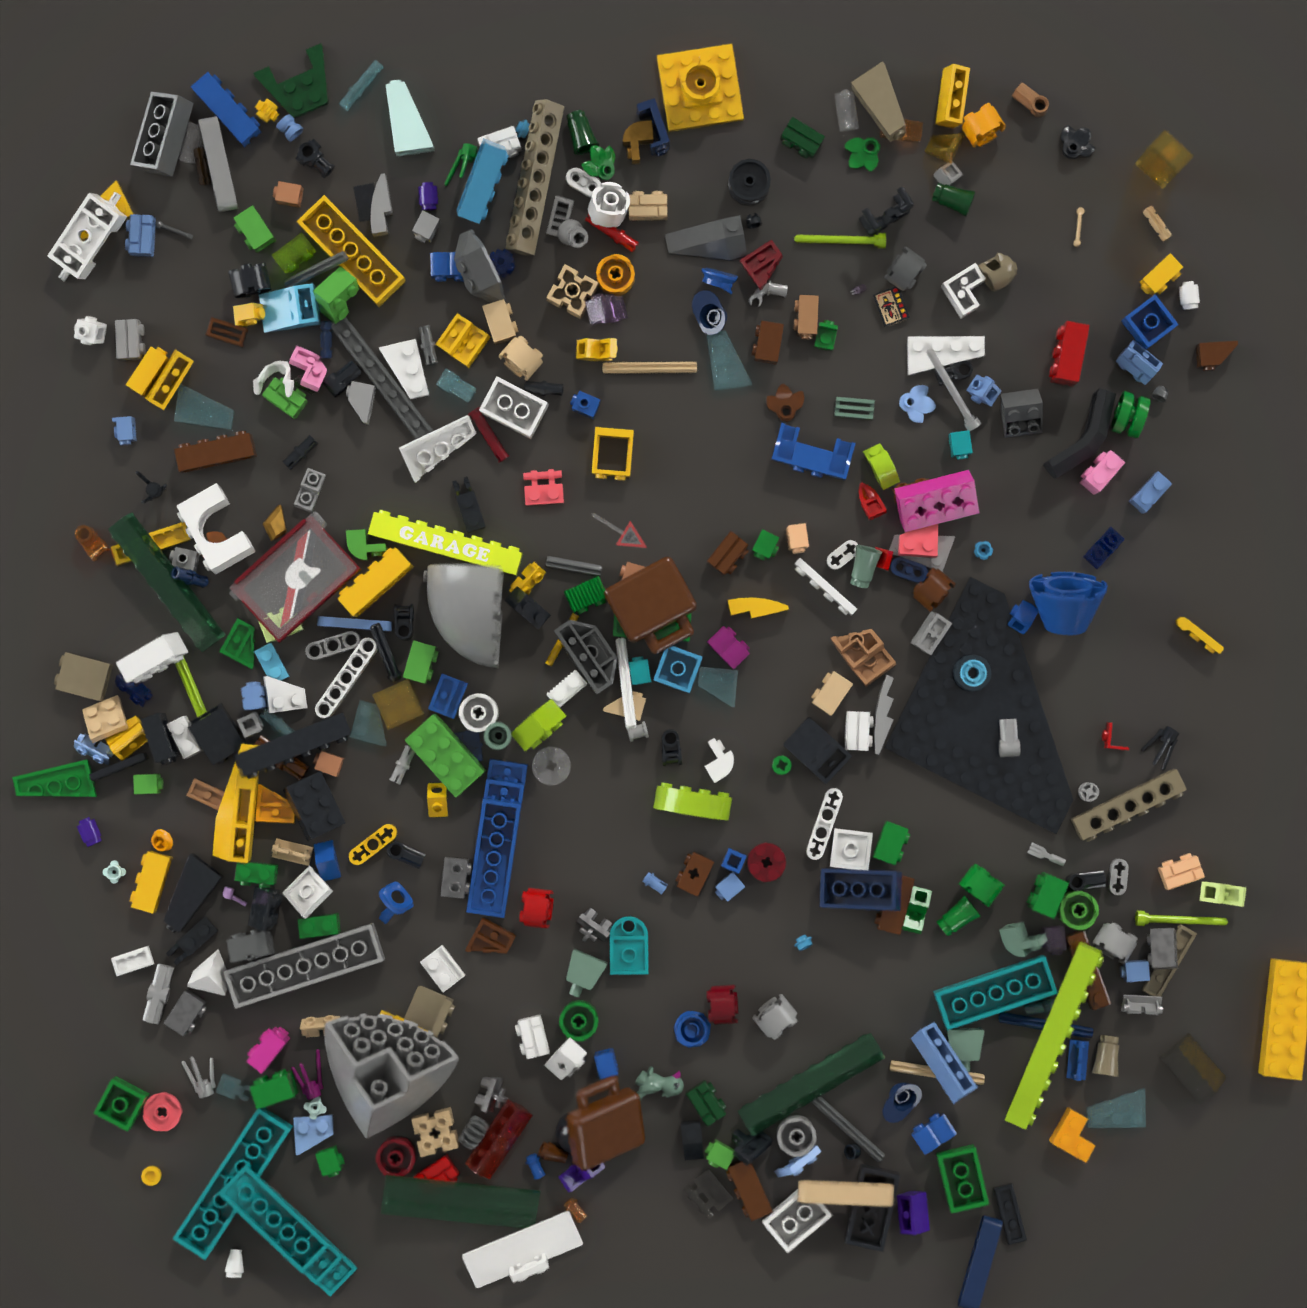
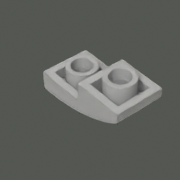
[294,468,326,513]

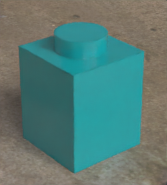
[948,430,973,460]
[629,656,651,685]

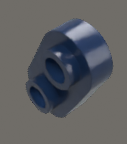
[890,557,928,583]

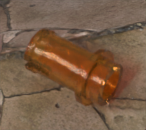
[564,1197,588,1223]

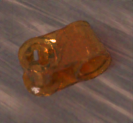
[75,525,110,562]

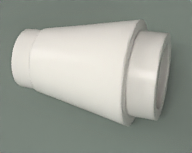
[225,1249,244,1278]

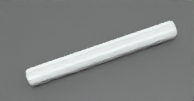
[616,638,636,729]

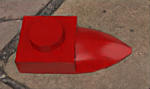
[859,483,887,521]

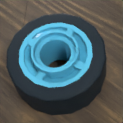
[953,655,991,691]

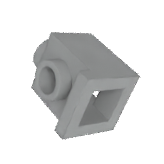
[169,547,200,571]
[237,712,264,738]

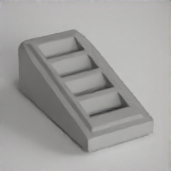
[546,196,575,237]

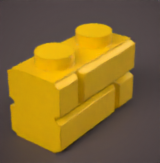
[105,716,147,761]

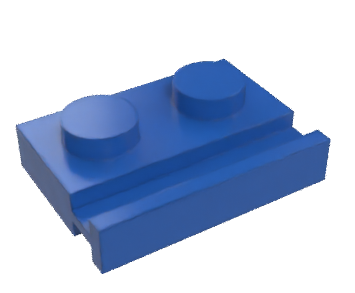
[428,673,468,719]

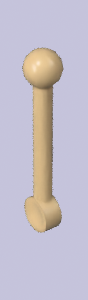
[1073,207,1085,247]

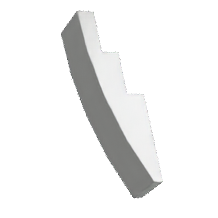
[873,675,894,755]

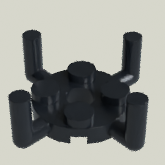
[858,186,914,236]

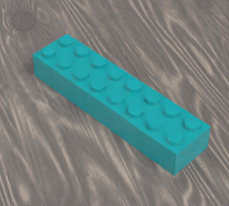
[173,1107,293,1260]

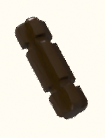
[193,147,211,185]

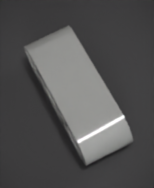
[305,631,361,660]

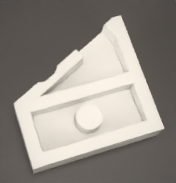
[263,676,307,713]

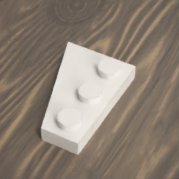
[379,339,429,400]

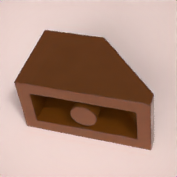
[1196,341,1238,371]

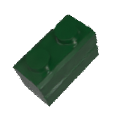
[780,117,825,159]
[686,1080,727,1126]

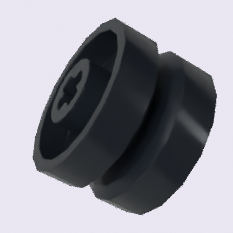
[728,159,771,206]

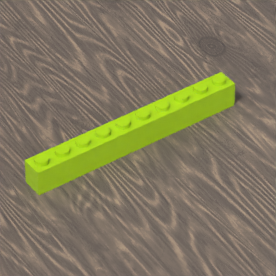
[1005,942,1104,1130]

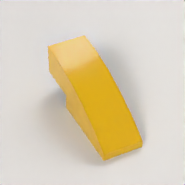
[727,598,789,619]

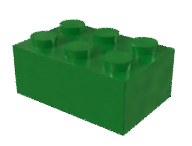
[936,1144,989,1213]

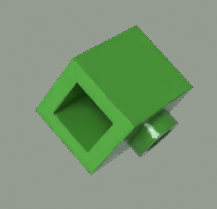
[705,1139,734,1170]

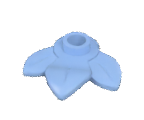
[899,385,936,423]

